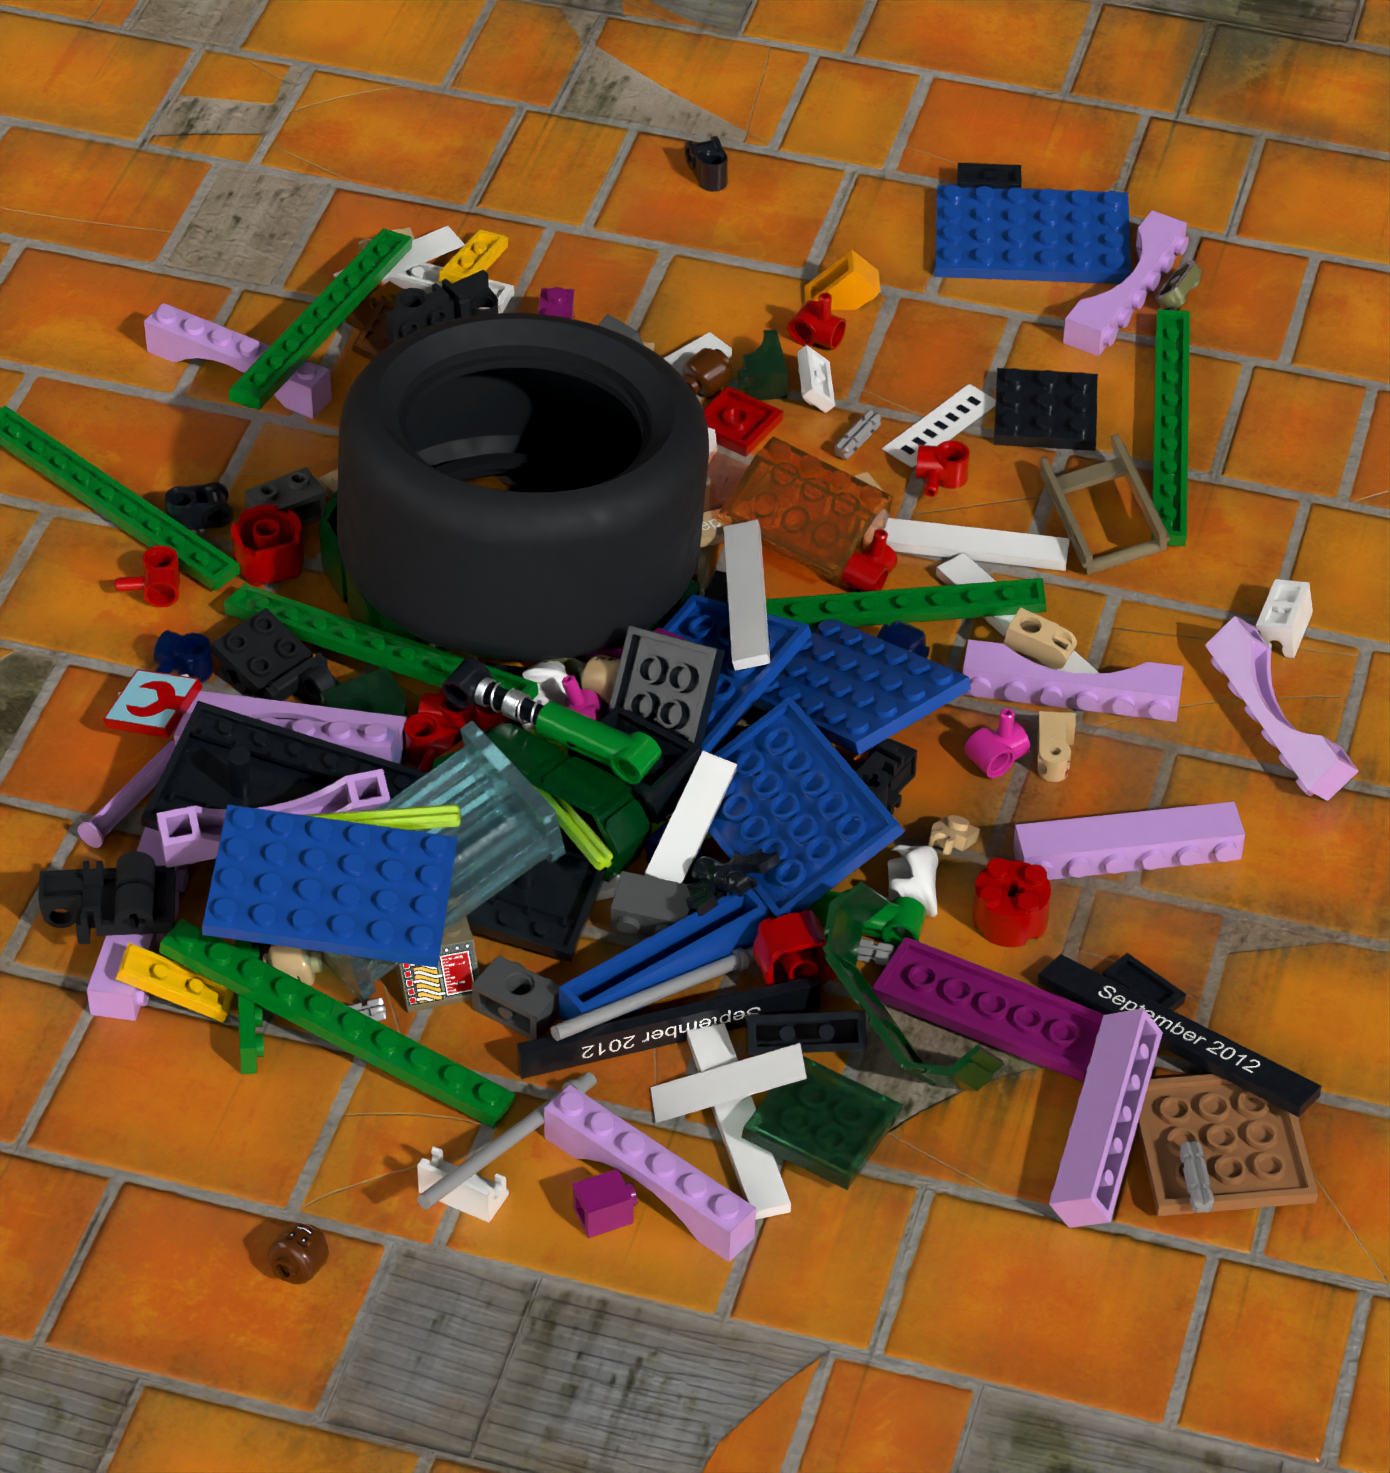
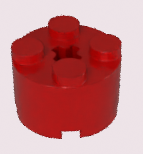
[231,504,304,587]
[972,858,1051,947]
[753,910,837,993]

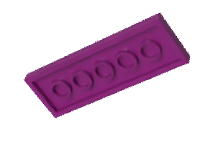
[872,936,1105,1082]

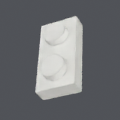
[797,345,835,413]

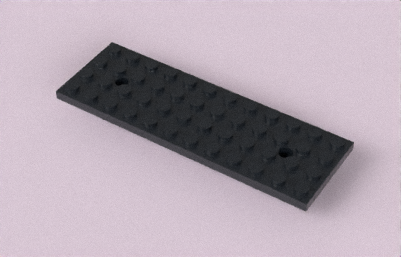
[141,701,609,962]

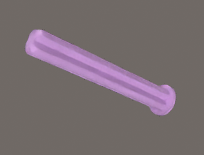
[78,741,176,848]

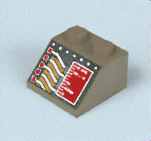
[393,911,480,1013]

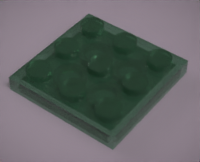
[741,1056,903,1190]

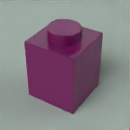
[572,1169,638,1238]

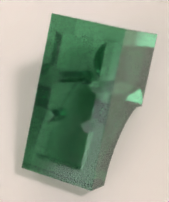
[737,329,788,401]
[320,667,407,719]

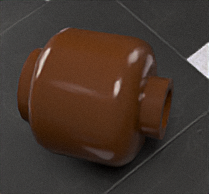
[683,348,733,398]

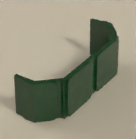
[319,490,447,652]
[431,722,652,882]
[822,881,1005,1091]

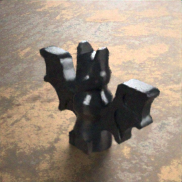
[685,849,781,916]

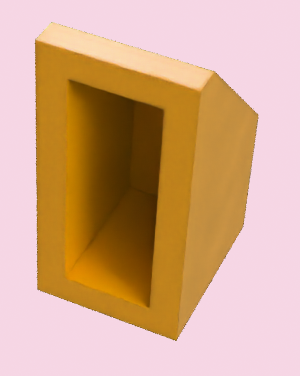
[804,250,881,310]

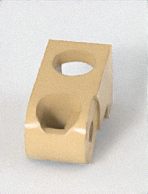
[1004,607,1077,669]
[1037,711,1076,782]

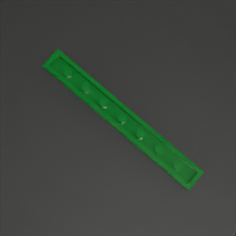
[766,578,1046,630]

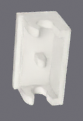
[1256,579,1313,658]
[417,1146,509,1223]

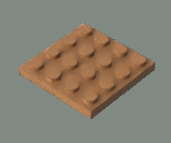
[1137,1074,1318,1216]

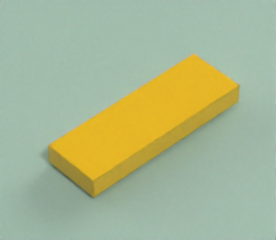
[439,229,508,284]
[115,943,234,1022]

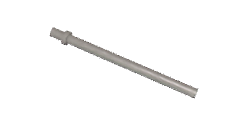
[551,946,755,1041]
[417,1072,597,1209]

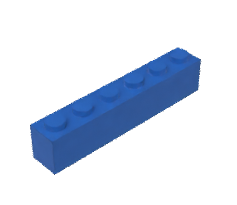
[559,889,770,1025]

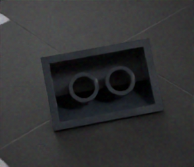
[568,705,701,824]

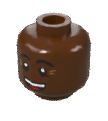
[267,1223,329,1284]

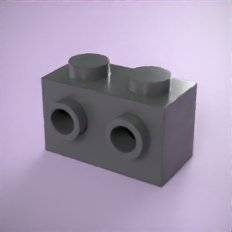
[245,467,327,527]
[611,871,695,937]

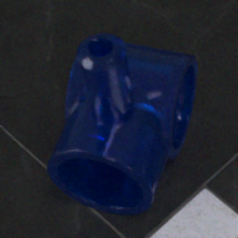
[154,630,213,683]

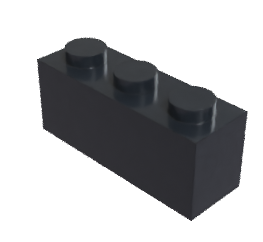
[745,1009,867,1055]

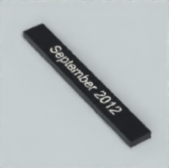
[1038,954,1322,1117]
[517,975,821,1079]

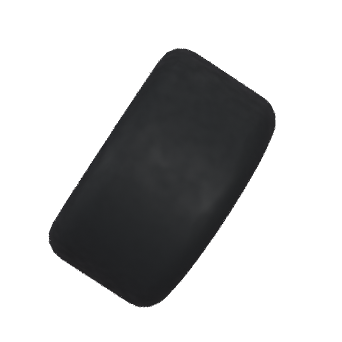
[337,313,709,661]

